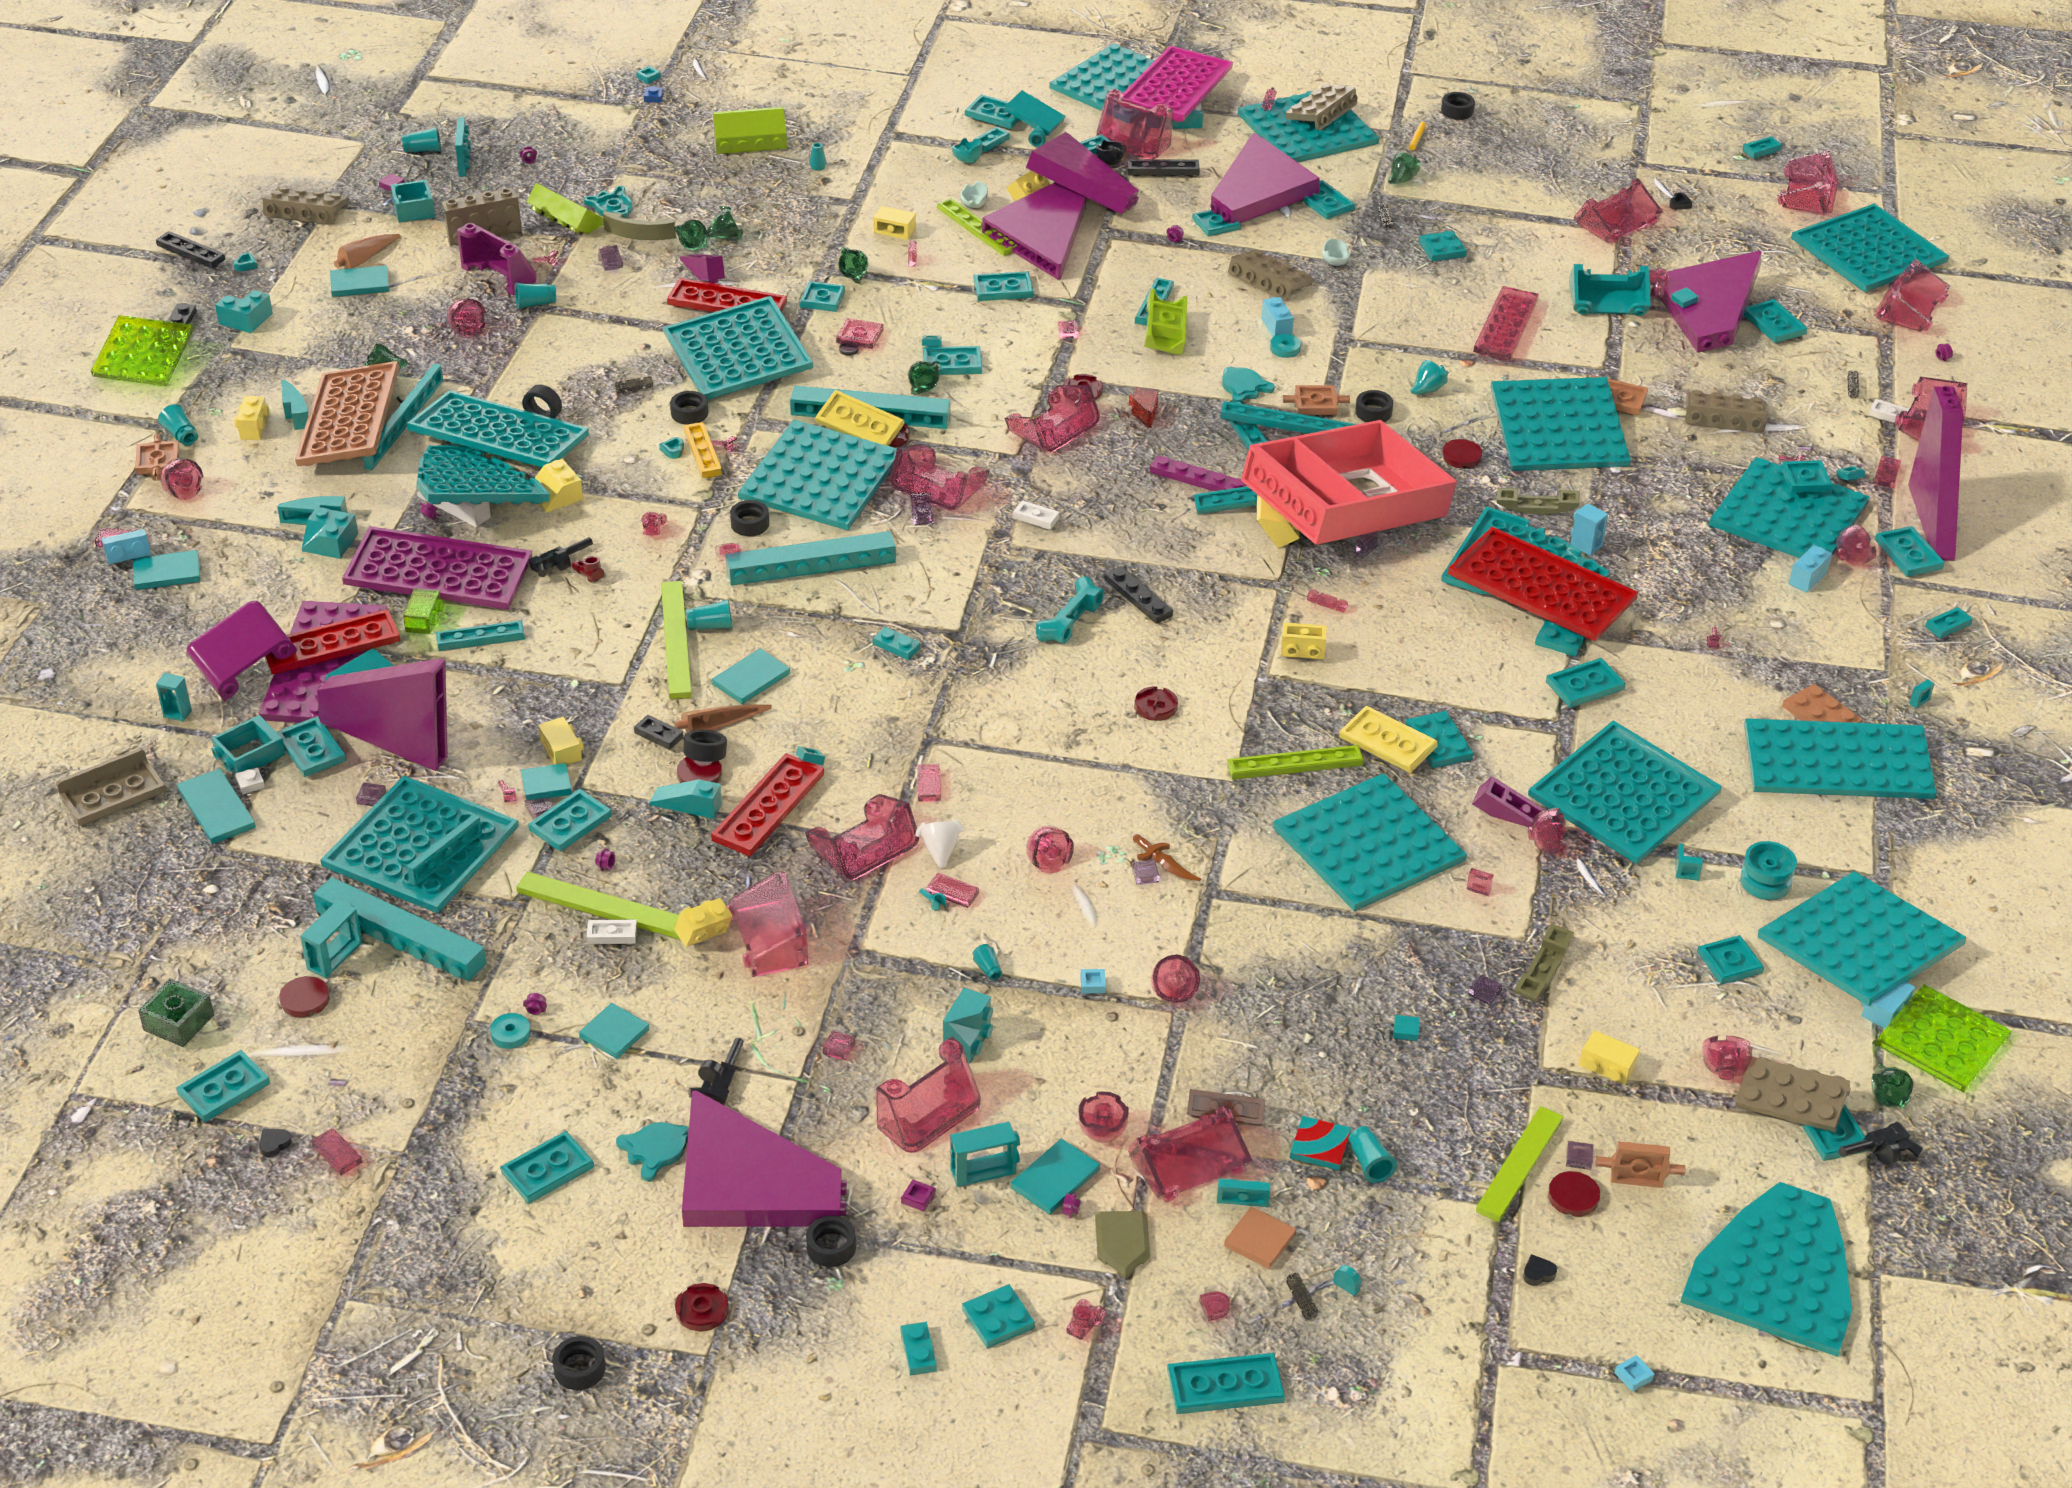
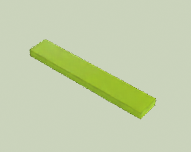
[937,198,1017,256]
[1227,745,1364,780]
[1476,1106,1563,1222]

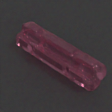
[1261,87,1277,111]
[1307,589,1348,613]

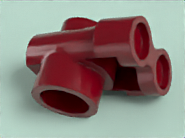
[572,556,605,582]

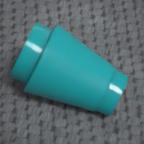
[1028,126,1046,147]
[809,142,827,171]
[972,944,1002,980]

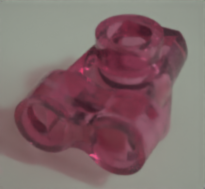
[1649,268,1669,299]
[641,512,667,536]
[1066,1299,1107,1340]

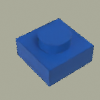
[644,86,663,103]

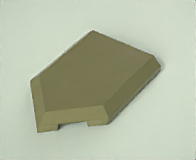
[1095,1211,1150,1279]

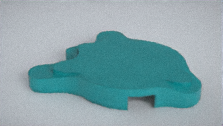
[583,186,632,218]
[1222,367,1275,403]
[616,1122,689,1182]

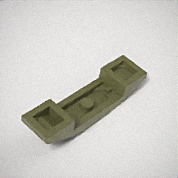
[603,212,676,240]
[1497,488,1580,515]
[1514,924,1574,1002]

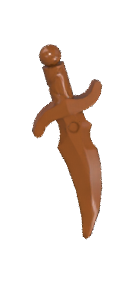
[1133,834,1201,881]

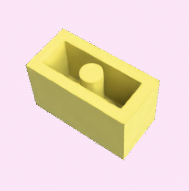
[873,206,916,240]
[538,717,584,765]
[1579,1030,1640,1085]

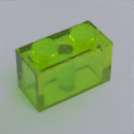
[403,588,444,634]

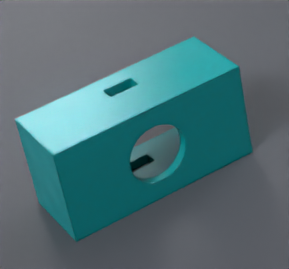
[156,673,192,722]

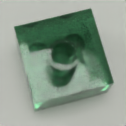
[138,978,214,1047]

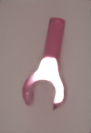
[532,250,560,265]
[710,436,738,452]
[1778,455,1806,461]
[1707,627,1721,648]
[498,780,517,802]

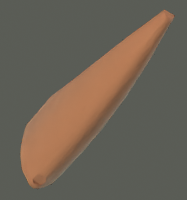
[334,234,401,269]
[674,704,772,733]

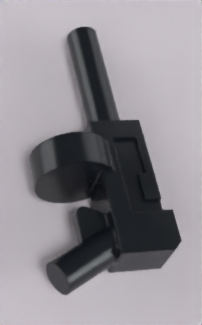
[529,537,593,577]
[688,1038,744,1105]
[1838,1122,1923,1165]

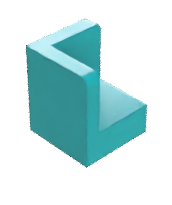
[1675,843,1703,881]

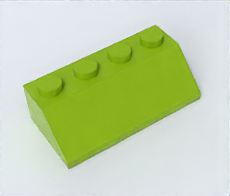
[713,107,787,154]
[526,183,604,234]

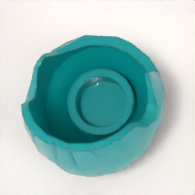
[951,138,982,164]

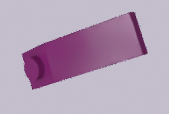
[680,254,725,283]
[1472,776,1549,831]

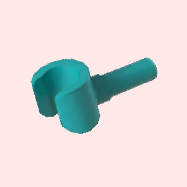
[919,888,946,911]

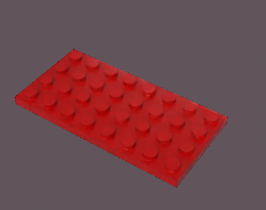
[1448,527,1638,641]

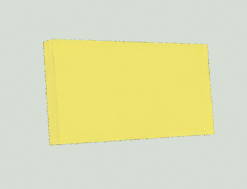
[815,390,904,446]
[1339,706,1438,773]

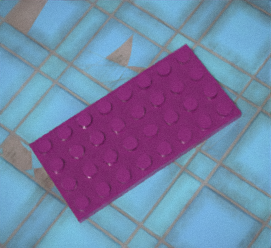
[342,526,532,610]
[259,601,388,725]

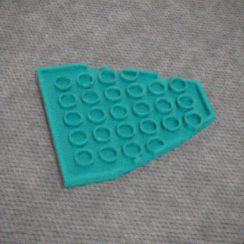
[416,445,550,505]
[1441,506,1609,595]
[1680,1182,1852,1357]

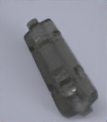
[1378,203,1393,228]
[1847,370,1860,399]
[614,376,653,394]
[1286,1273,1318,1320]

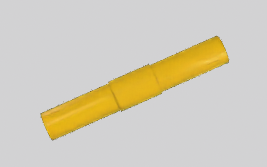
[1409,122,1426,151]

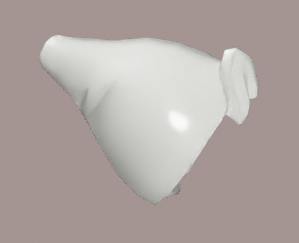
[915,819,964,868]

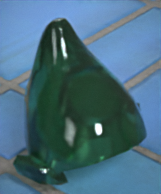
[1388,152,1421,184]
[704,206,743,241]
[674,219,708,250]
[838,246,869,284]
[365,342,408,369]
[907,361,940,395]
[1871,1064,1914,1108]

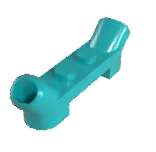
[1036,576,1104,644]

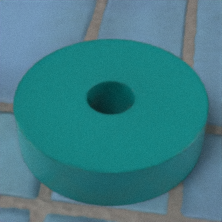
[1270,334,1301,358]
[490,1013,531,1049]

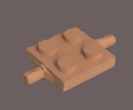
[1283,385,1350,416]
[135,433,179,481]
[1595,1141,1685,1188]

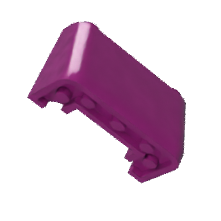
[457,223,537,296]
[187,600,298,702]

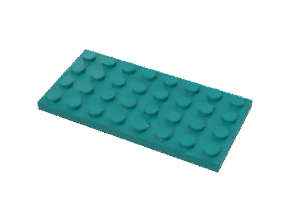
[407,390,589,468]
[1744,718,1937,799]

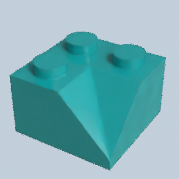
[215,290,273,333]
[301,507,358,559]
[943,988,993,1063]

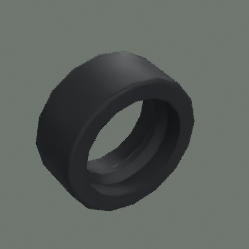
[1441,92,1475,120]
[522,384,562,419]
[1355,390,1393,422]
[670,391,708,425]
[730,500,770,536]
[683,730,727,762]
[806,1216,856,1267]
[552,1336,606,1390]

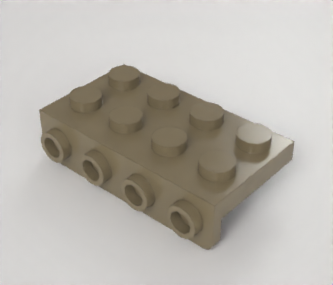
[1285,84,1358,130]
[263,186,348,225]
[442,188,522,246]
[1228,250,1314,301]
[1685,390,1768,433]
[56,748,167,826]
[1735,1056,1851,1132]

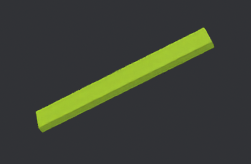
[661,581,692,699]
[516,871,681,940]

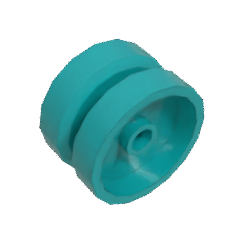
[1740,841,1797,900]

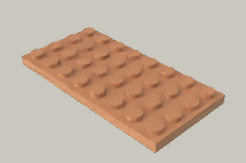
[295,361,400,467]

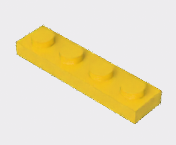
[684,422,722,478]

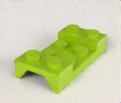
[1144,288,1188,355]

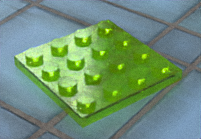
[91,315,194,387]
[1875,984,2012,1093]

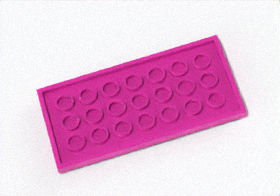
[1118,46,1233,122]

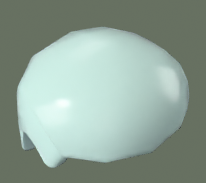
[960,181,988,208]
[1322,239,1350,266]

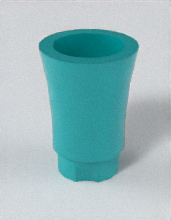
[402,127,441,153]
[515,283,557,309]
[158,404,198,446]
[686,599,733,630]
[1349,1126,1397,1183]

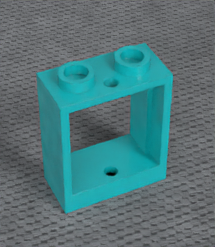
[211,715,286,776]
[300,900,363,978]
[950,1121,1020,1187]

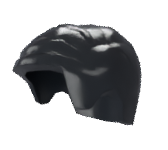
[1096,139,1126,165]

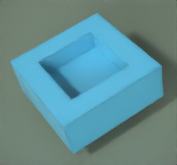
[1080,969,1106,994]
[1614,1355,1655,1392]

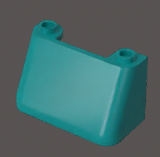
[1569,264,1651,316]

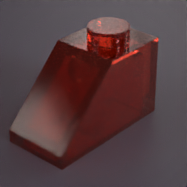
[1129,386,1159,428]

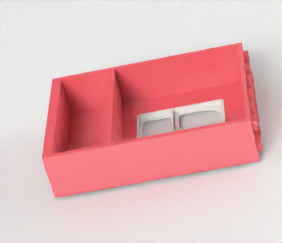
[1241,420,1457,545]

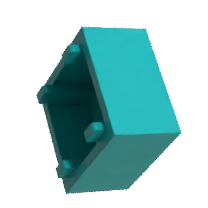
[390,180,435,223]

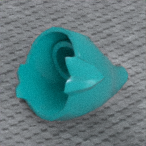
[1410,360,1449,395]

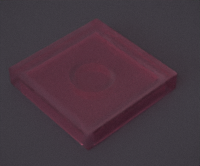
[836,318,884,349]

